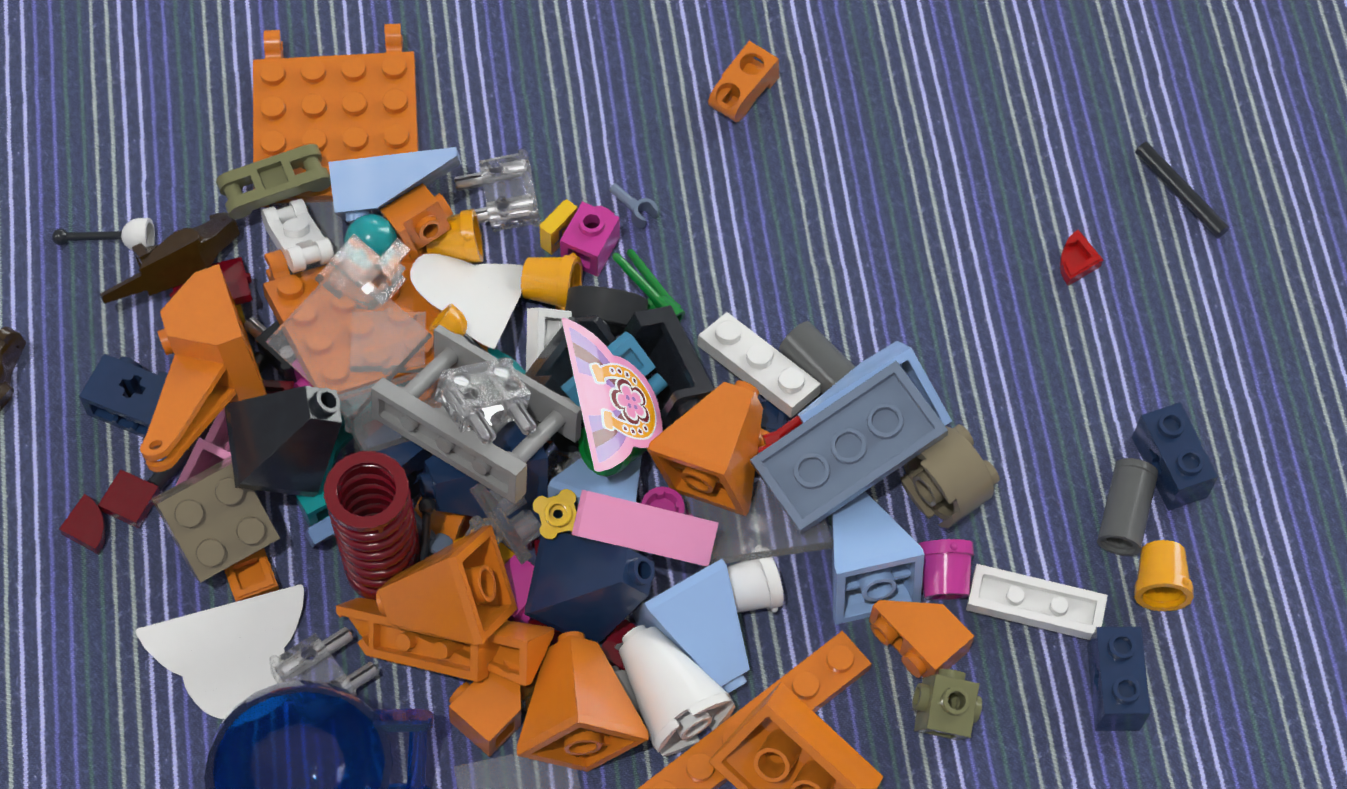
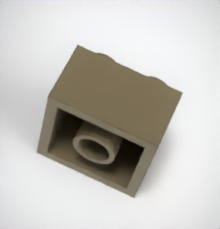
[151,456,280,583]

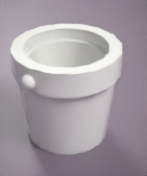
[727,548,784,613]

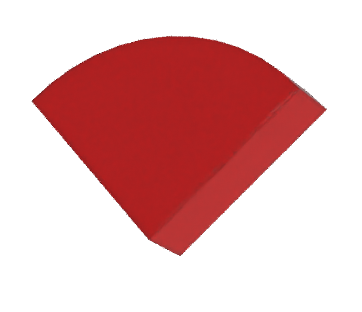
[1060,229,1103,286]

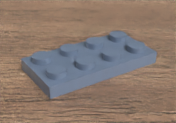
[750,361,948,534]

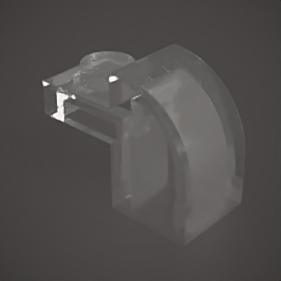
[315,234,411,311]

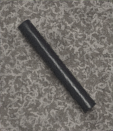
[1135,141,1229,238]

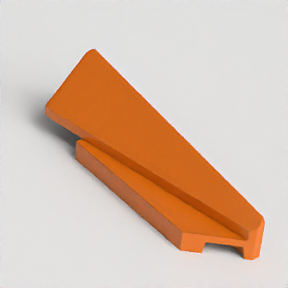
[336,598,554,686]

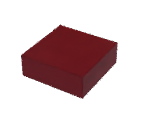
[98,469,161,529]

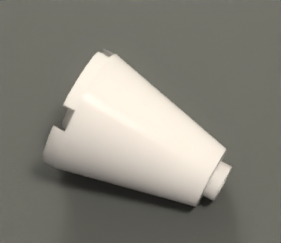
[619,625,735,756]

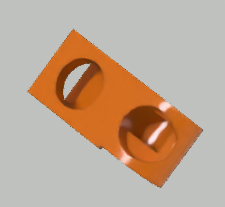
[708,40,779,122]

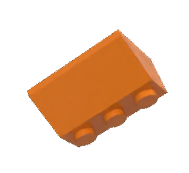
[709,682,884,789]

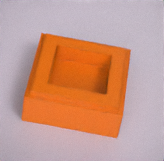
[224,548,279,602]

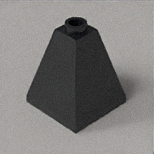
[225,386,342,497]

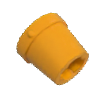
[426,209,484,264]
[521,253,583,310]
[1134,540,1194,611]

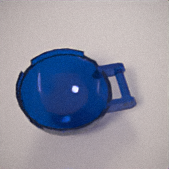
[204,680,434,789]

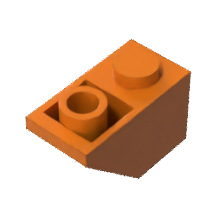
[869,600,974,678]
[449,671,521,757]

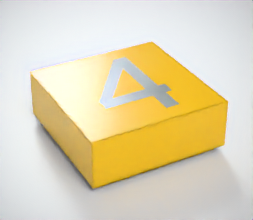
[539,199,578,255]

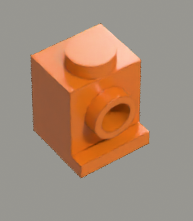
[380,183,453,260]

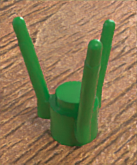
[612,249,685,322]

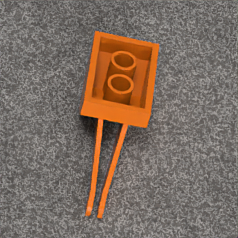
[140,264,267,472]

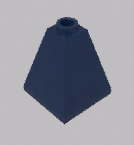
[418,418,548,527]
[524,533,655,644]

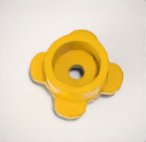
[533,489,577,540]

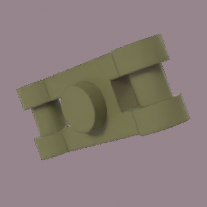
[216,144,331,219]

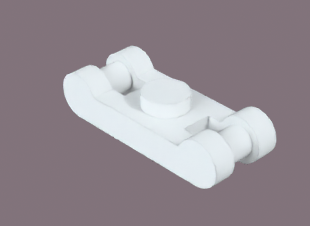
[261,198,335,273]

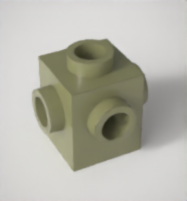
[912,669,982,741]

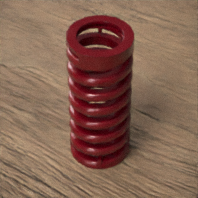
[324,451,421,600]

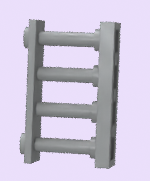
[371,325,582,504]

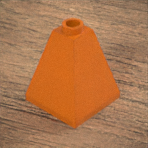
[647,380,763,516]
[376,525,518,645]
[516,631,649,772]

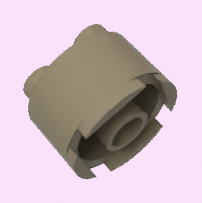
[900,424,1000,528]

